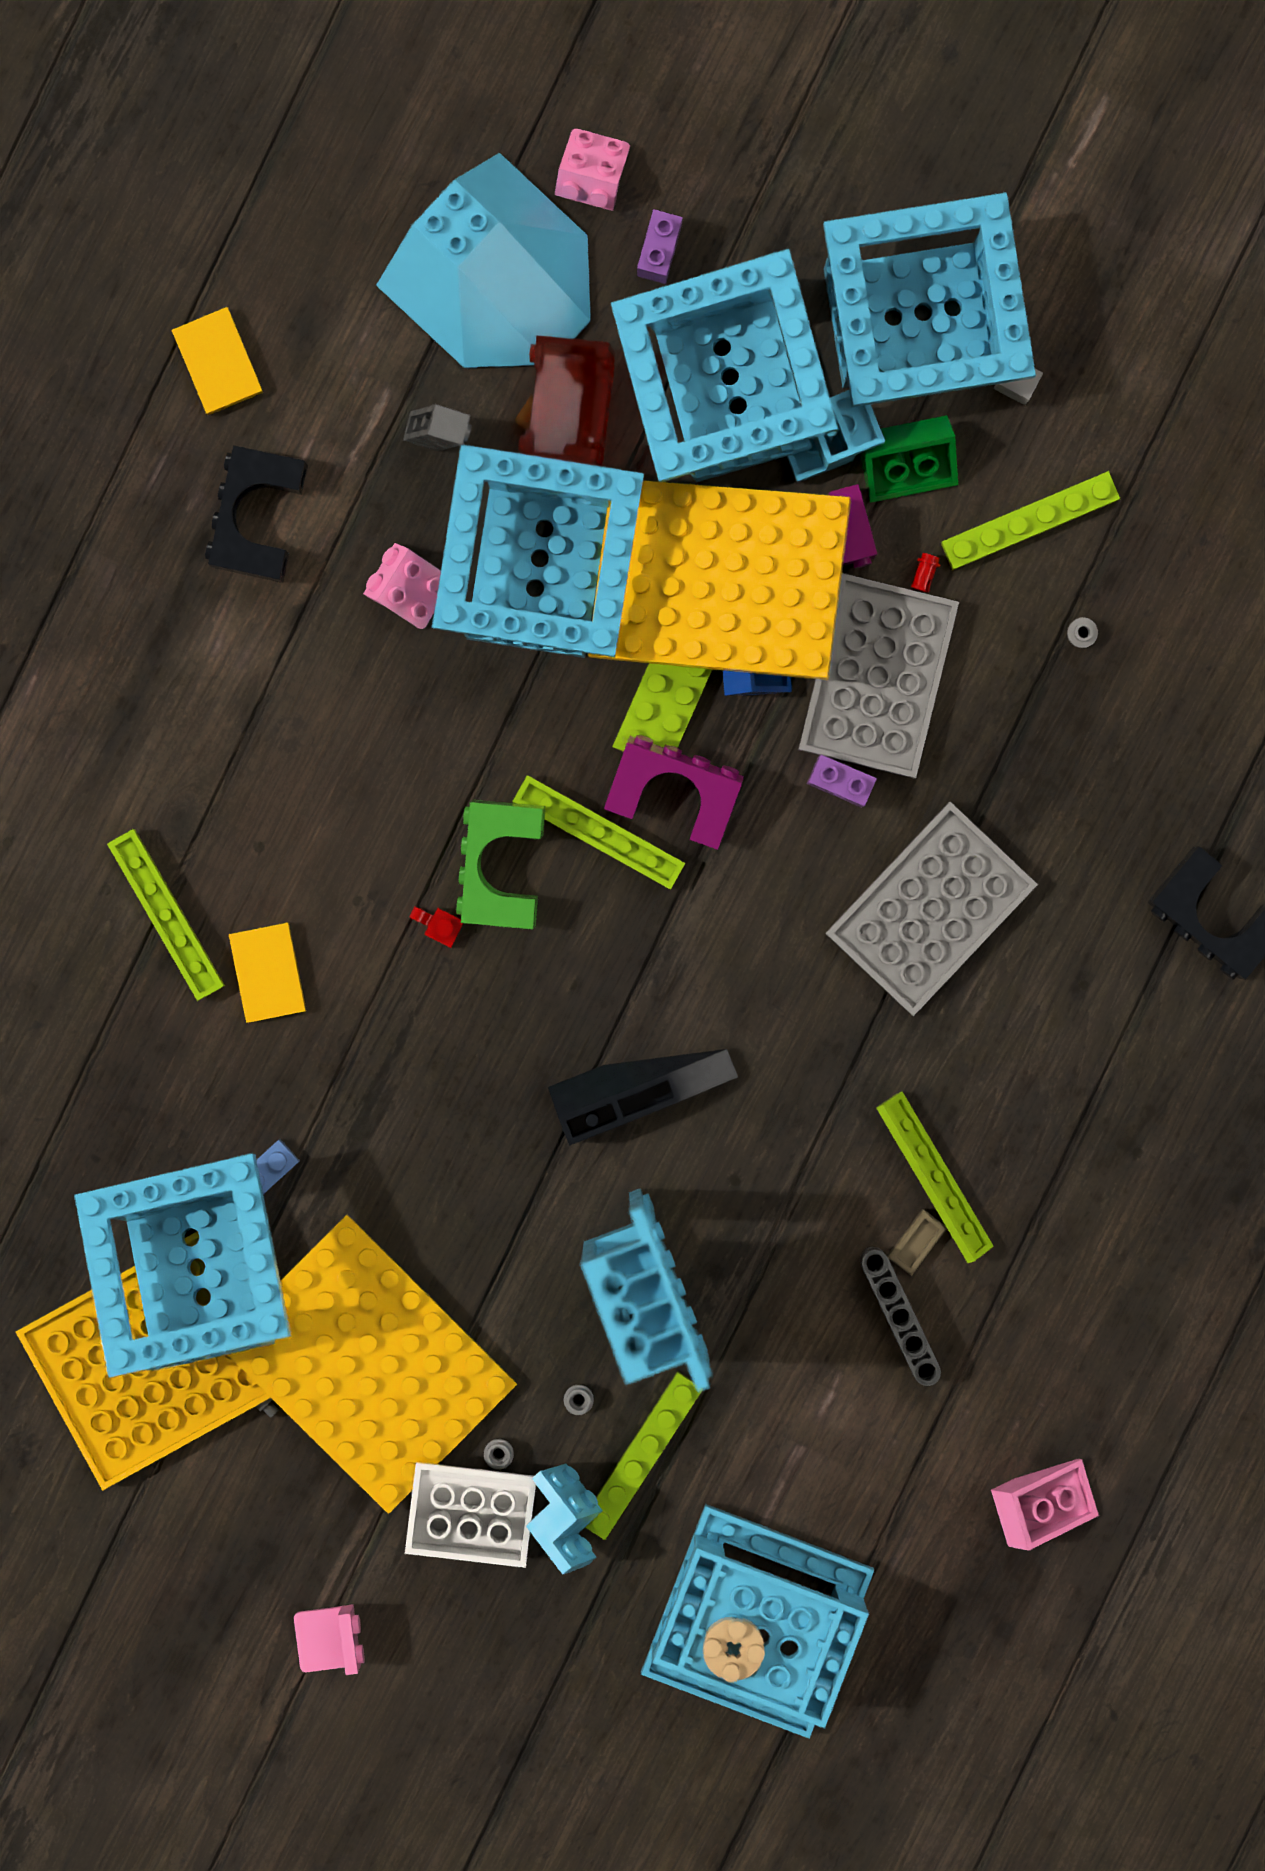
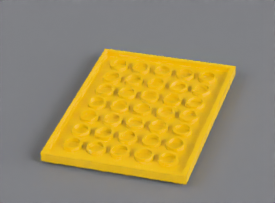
[587,481,851,680]
[228,1214,517,1514]
[16,1232,271,1491]

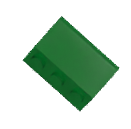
[860,415,958,503]

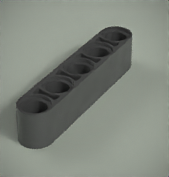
[859,1246,941,1386]

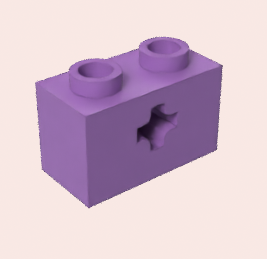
[637,209,683,284]
[807,755,877,808]

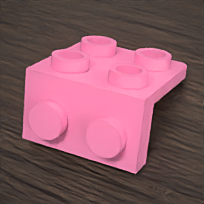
[555,129,630,211]
[363,543,441,629]
[294,1605,365,1675]

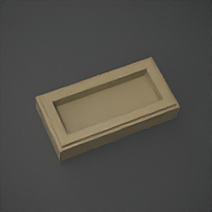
[887,1209,947,1276]

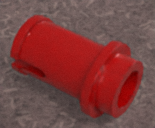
[911,553,941,593]

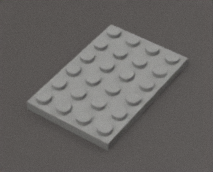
[798,573,959,778]
[825,802,1038,1016]

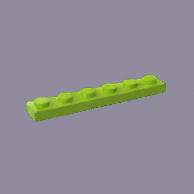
[941,471,1120,571]
[513,775,685,890]
[107,829,225,1001]
[876,1092,994,1263]
[585,1371,702,1540]

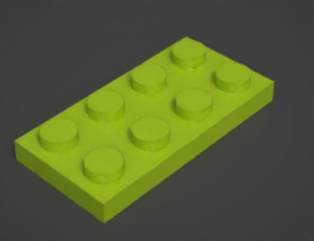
[612,663,712,752]

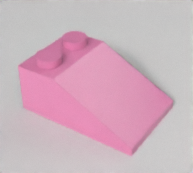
[991,1459,1099,1551]

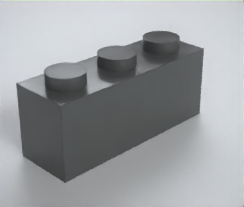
[403,404,471,451]

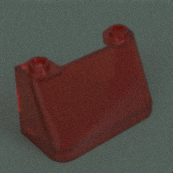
[518,335,615,467]

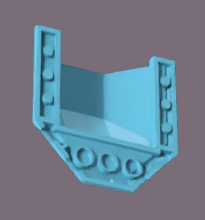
[376,153,591,369]

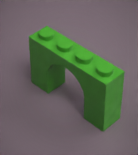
[456,800,546,929]

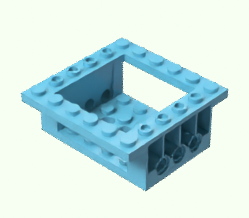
[823,193,1036,407]
[611,249,838,483]
[432,445,644,658]
[74,1154,291,1378]
[581,1188,713,1391]
[641,1504,874,1739]

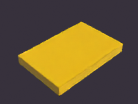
[172,307,263,415]
[229,923,307,1023]

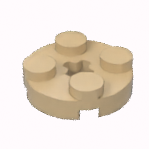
[703,1617,765,1682]

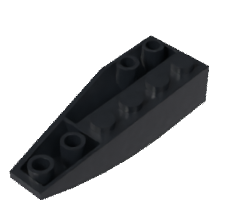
[548,1049,738,1146]

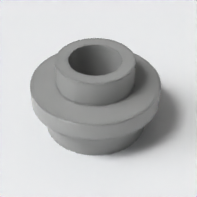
[1067,618,1098,648]
[564,1384,594,1415]
[484,1439,514,1470]

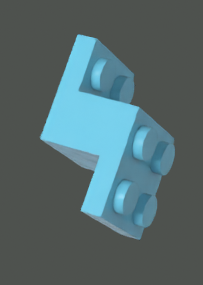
[787,390,885,483]
[526,1464,603,1575]

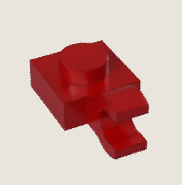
[409,906,463,948]

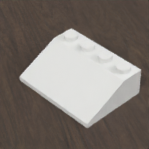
[405,1462,536,1568]

